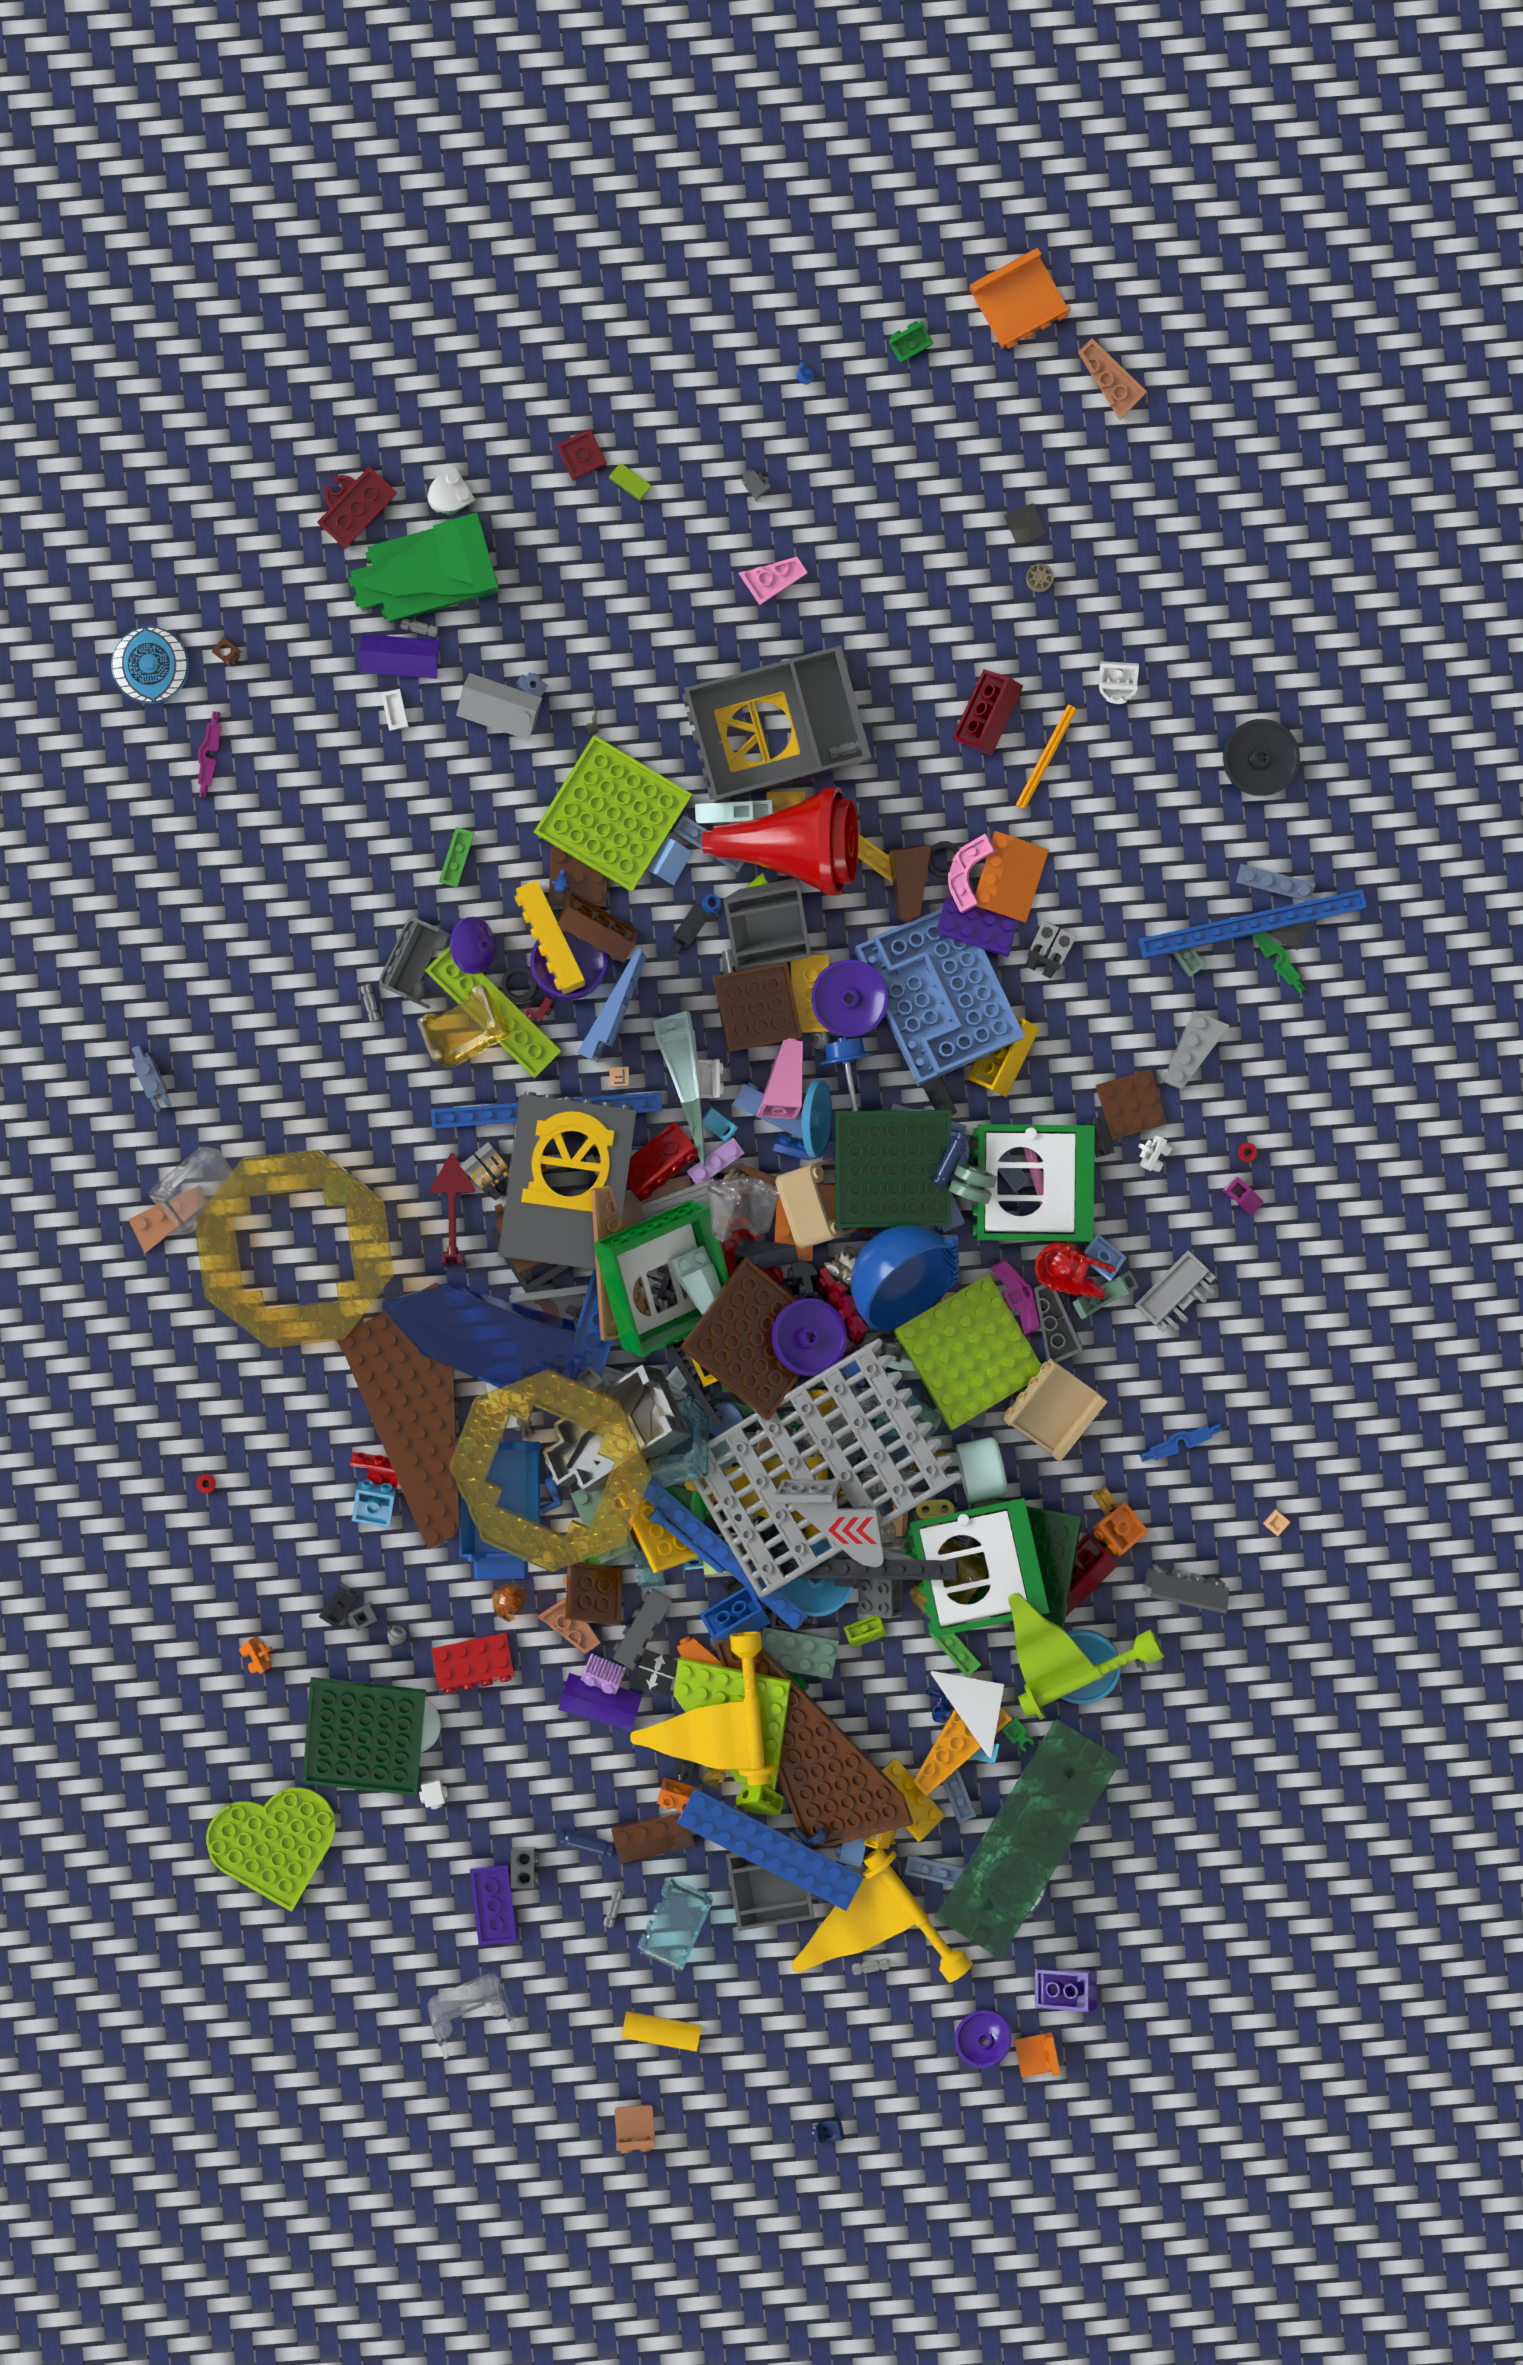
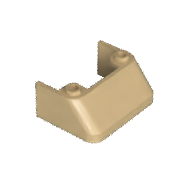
[776,1158,856,1249]

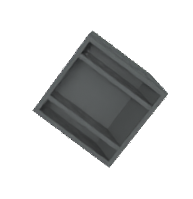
[723,878,811,971]
[1143,1564,1229,1614]
[726,1839,814,1931]

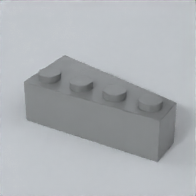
[1163,1010,1230,1089]

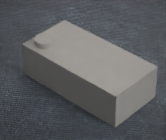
[456,673,542,740]

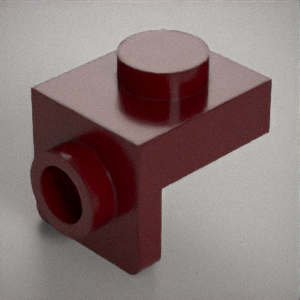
[524,997,554,1022]

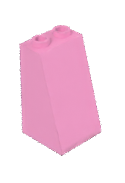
[757,1038,803,1120]

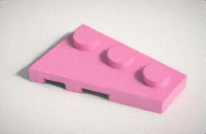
[738,557,808,605]

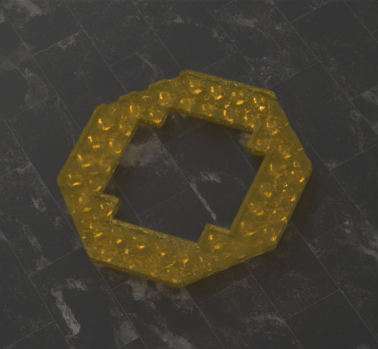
[194,1149,394,1348]
[449,1369,652,1572]

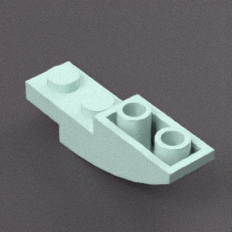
[695,800,772,823]

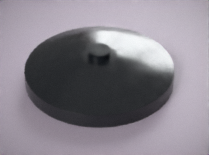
[1222,719,1300,796]

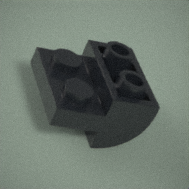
[787,1260,818,1300]

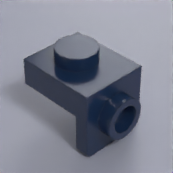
[812,2120,845,2145]

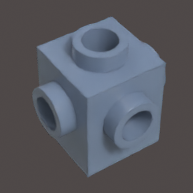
[516,672,549,697]

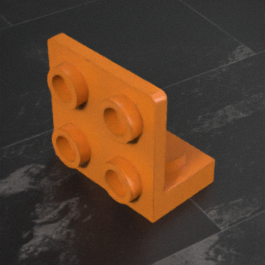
[1014,2032,1061,2077]

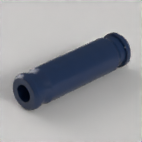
[933,1131,970,1187]
[558,1829,615,1857]

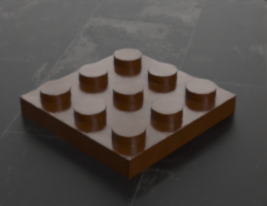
[549,847,607,907]
[1095,1069,1167,1140]
[565,1561,623,1626]

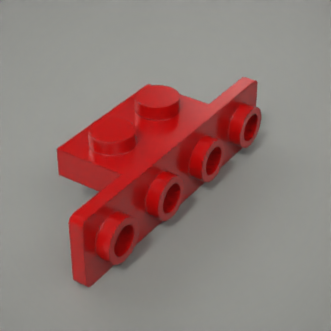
[350,1452,402,1490]

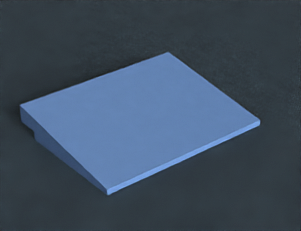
[854,909,1025,1086]
[577,948,646,1062]

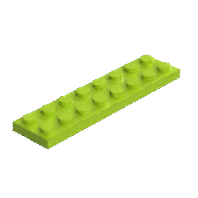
[425,945,561,1078]

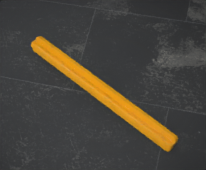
[1016,705,1077,809]

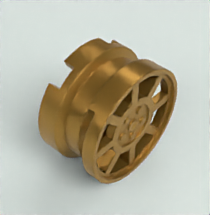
[1091,1485,1118,1515]

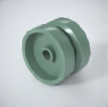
[949,1164,997,1204]

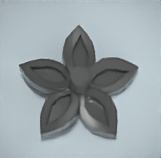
[513,1417,535,1438]

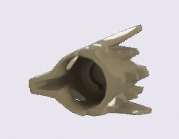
[824,1245,858,1293]

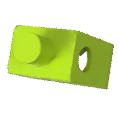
[736,1784,784,1816]

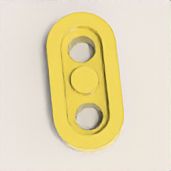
[916,1499,955,1519]

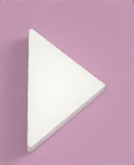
[931,1671,1004,1758]

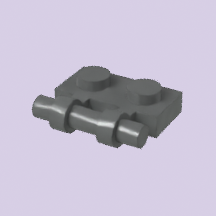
[864,1334,904,1355]

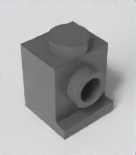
[742,468,771,501]
[347,1602,379,1631]

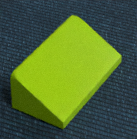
[609,463,651,501]
[843,1615,887,1648]

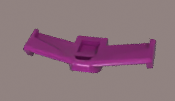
[989,1259,1041,1336]

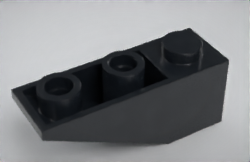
[734,1238,798,1269]

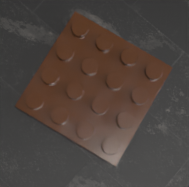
[712,962,802,1052]

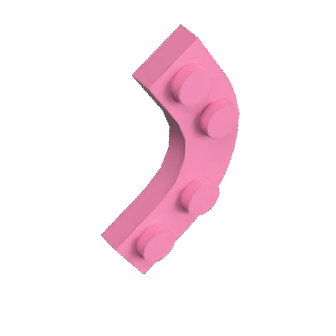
[948,834,995,913]

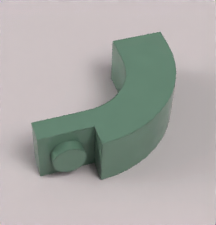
[1072,1270,1139,1319]

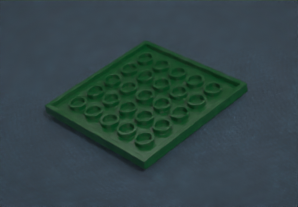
[835,1109,951,1228]
[952,1499,1083,1629]
[302,1677,426,1796]

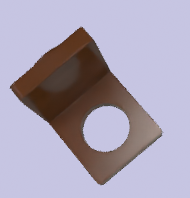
[212,637,242,666]

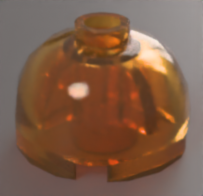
[491,1583,527,1622]

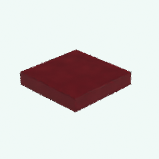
[556,429,607,481]

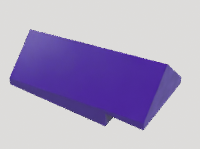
[359,634,440,679]
[558,1673,643,1731]

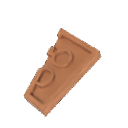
[537,1597,601,1654]

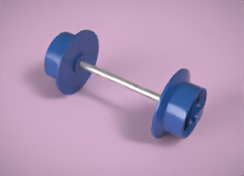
[820,1037,873,1147]

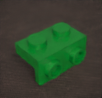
[889,321,934,363]

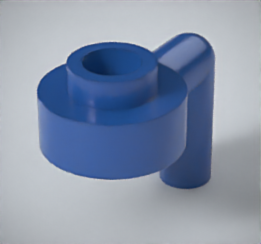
[540,1477,563,1514]

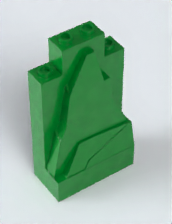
[348,512,500,623]

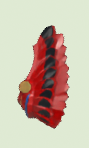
[1035,1241,1116,1299]

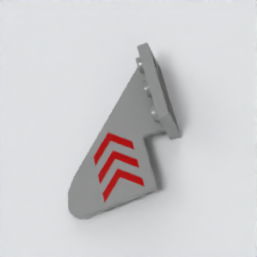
[775,1480,884,1567]

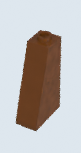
[888,844,931,922]

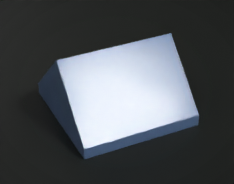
[647,837,693,886]
[1083,1233,1127,1281]

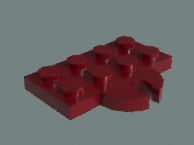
[317,466,398,550]
[816,1267,868,1346]

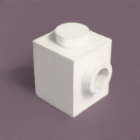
[419,1778,448,1809]

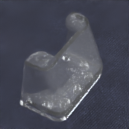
[148,1147,243,1234]
[707,1176,779,1241]

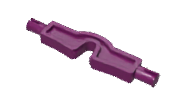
[198,711,221,798]

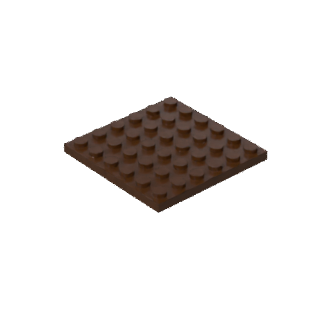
[680,1257,800,1421]

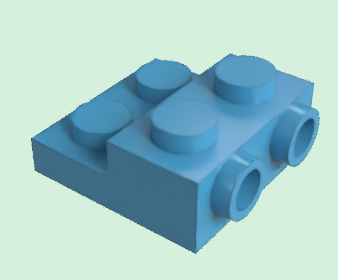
[352,1480,397,1528]

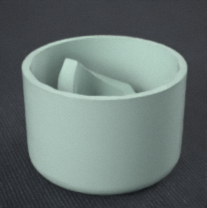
[956,1437,1007,1504]

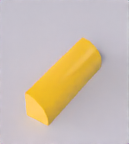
[621,2011,701,2052]

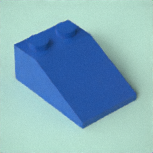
[699,1587,771,1642]

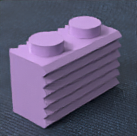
[580,1654,626,1695]

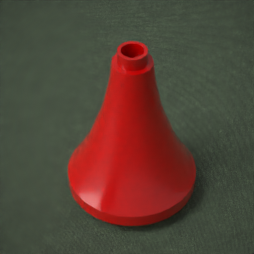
[702,787,859,896]

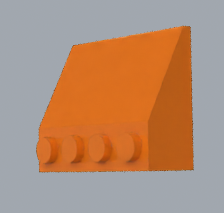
[975,831,1049,923]

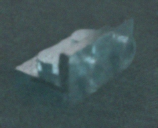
[633,1550,666,1591]

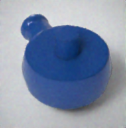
[796,362,814,385]
[552,870,570,893]

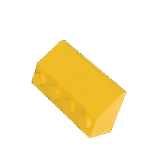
[967,1016,1040,1097]

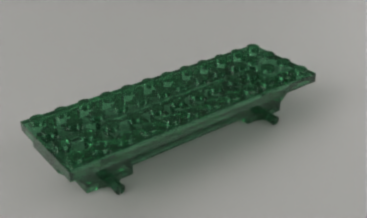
[934,1719,1122,1959]

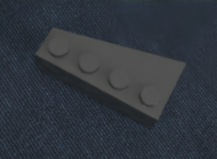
[1034,1284,1084,1363]
[613,1588,673,1670]

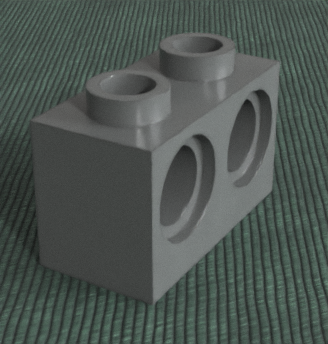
[511,1847,539,1888]

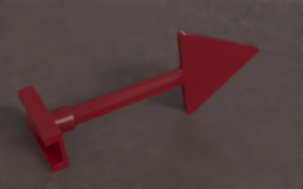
[429,1153,475,1268]

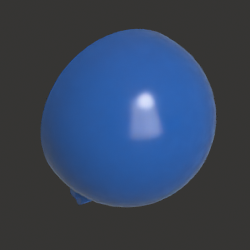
[851,1225,959,1332]

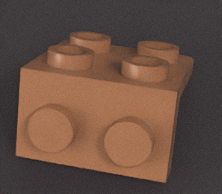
[615,2105,655,2153]

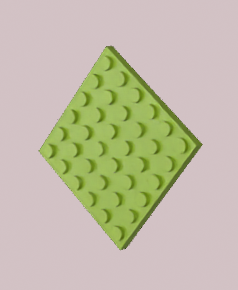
[534,735,692,892]
[893,1274,1042,1431]

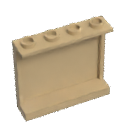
[1003,1358,1107,1462]

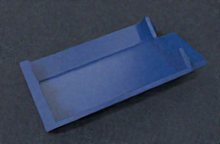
[459,1441,541,1579]

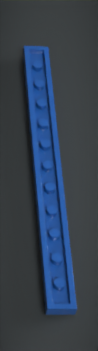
[1138,889,1367,959]
[431,1092,662,1129]
[622,1464,808,1630]

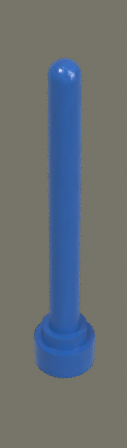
[648,1507,724,1573]

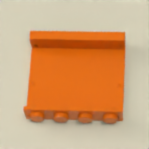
[969,247,1071,349]

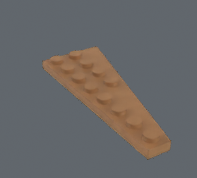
[591,1186,650,1341]

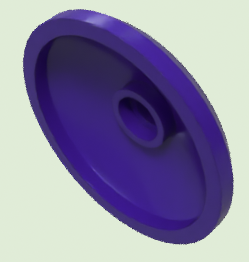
[450,917,496,974]
[955,2010,1012,2068]

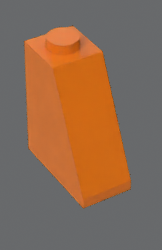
[677,1636,723,1666]

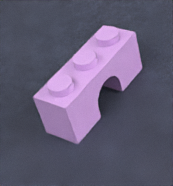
[687,1138,744,1184]

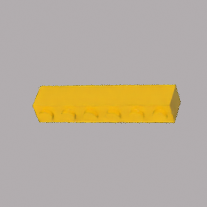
[514,880,585,995]

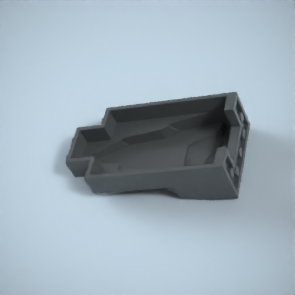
[543,1365,691,1492]

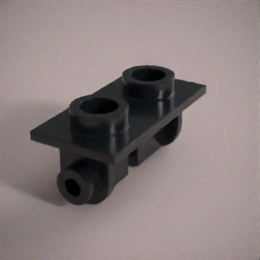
[1086,1116,1115,1158]
[672,1757,695,1781]

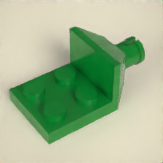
[661,1485,721,1522]

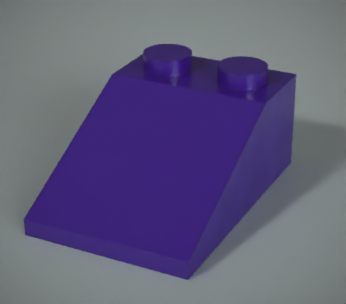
[1035,1969,1097,2012]

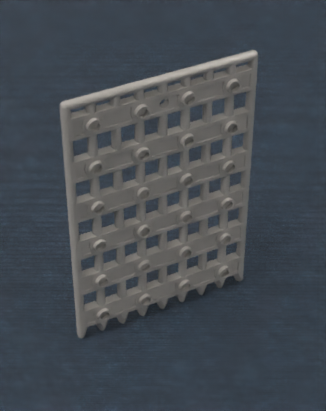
[681,1338,962,1598]

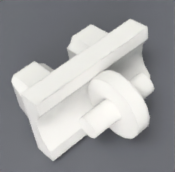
[1138,1135,1172,1172]

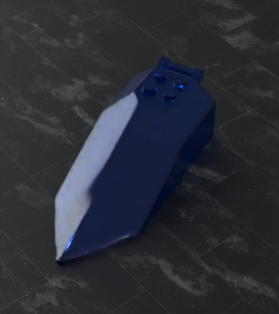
[382,1283,586,1403]

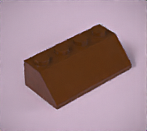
[557,892,638,963]
[611,1810,695,1864]

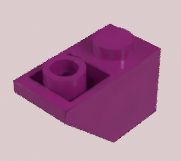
[1223,1176,1264,1216]

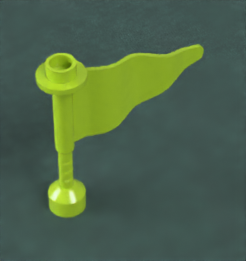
[1008,1593,1164,1720]

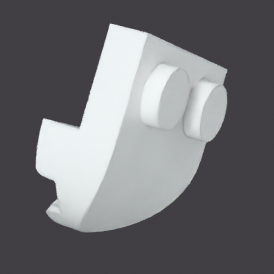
[427,468,475,515]
[1098,661,1139,704]

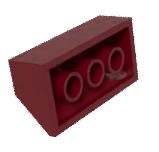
[952,669,1023,756]
[1066,1532,1120,1616]

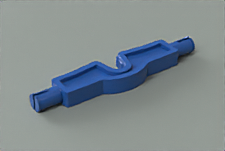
[1139,1423,1223,1462]

